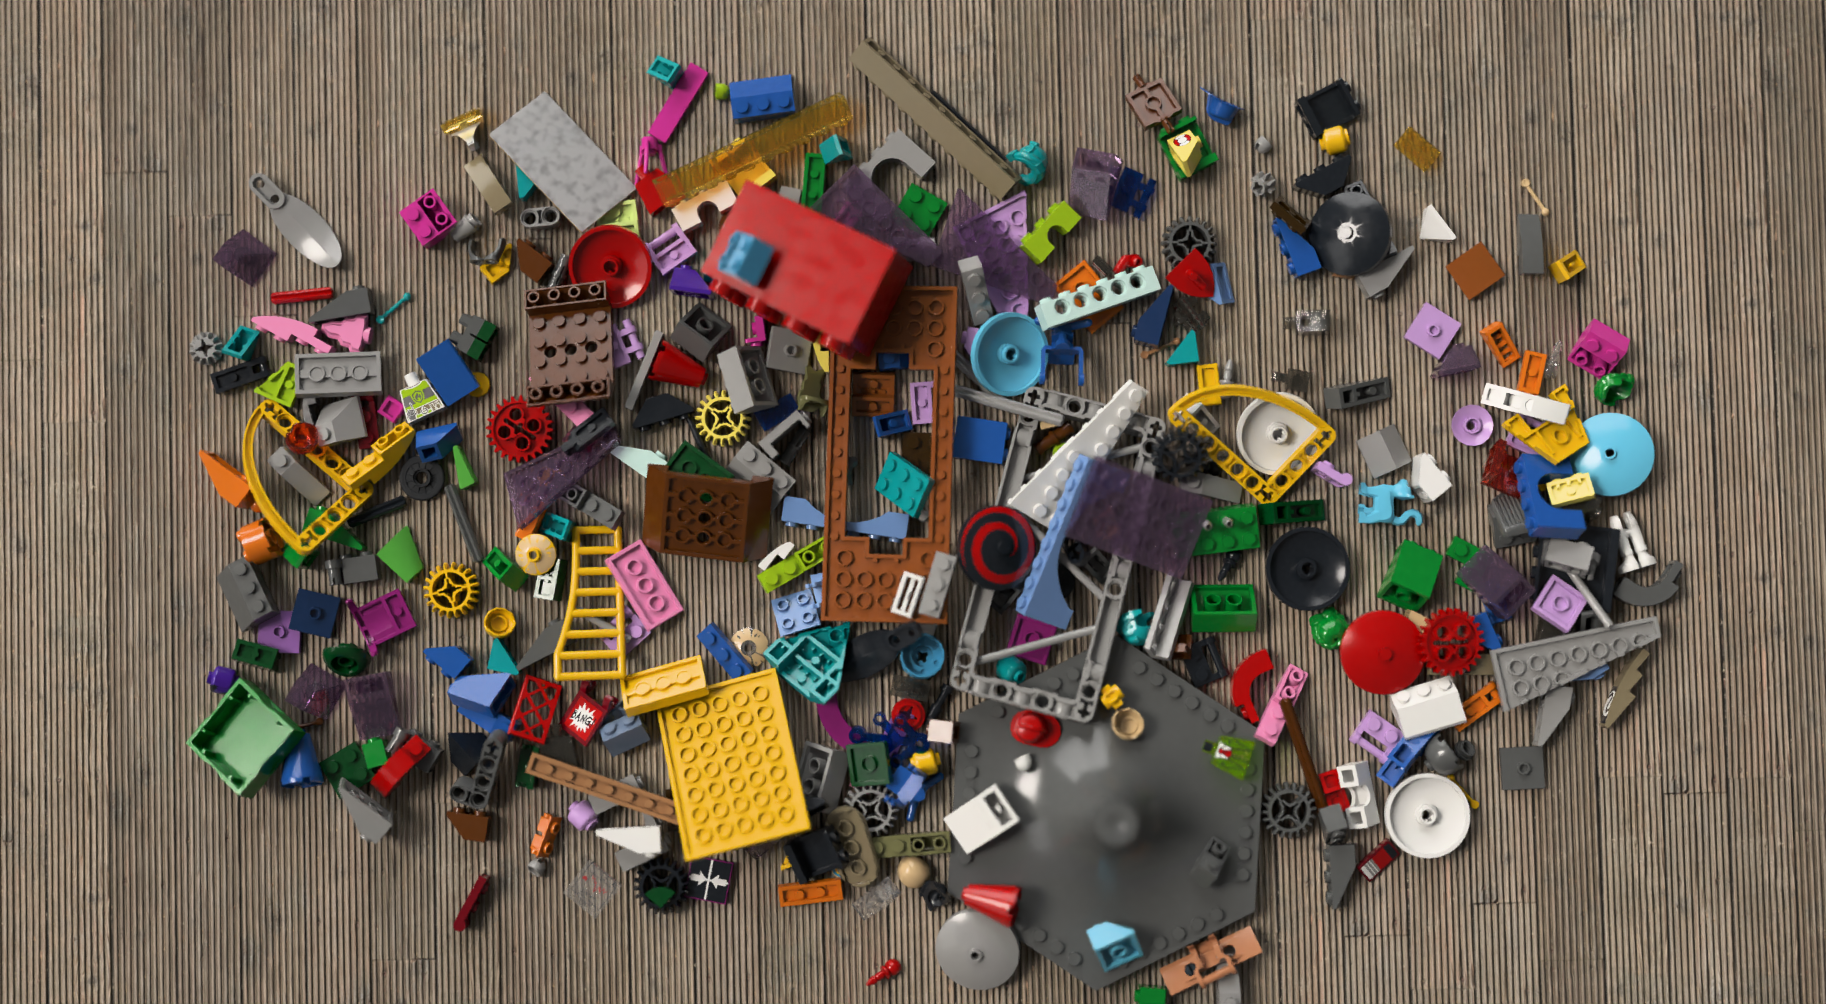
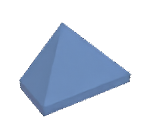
[1209,262,1235,305]

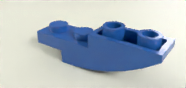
[1376,730,1441,789]

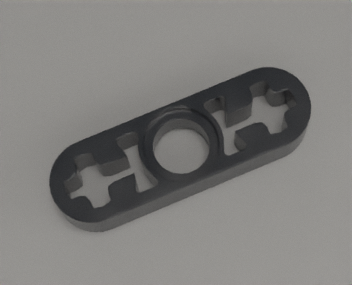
[1062,522,1090,567]

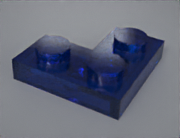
[753,393,801,432]

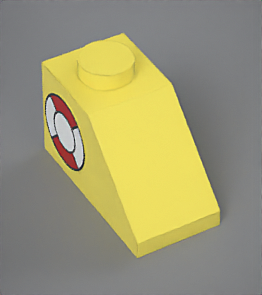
[1167,130,1202,178]

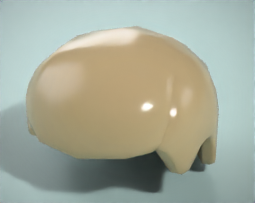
[1112,708,1144,740]
[897,855,931,889]

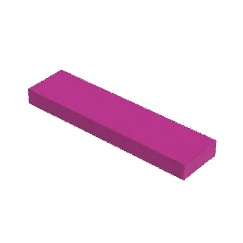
[648,62,709,144]

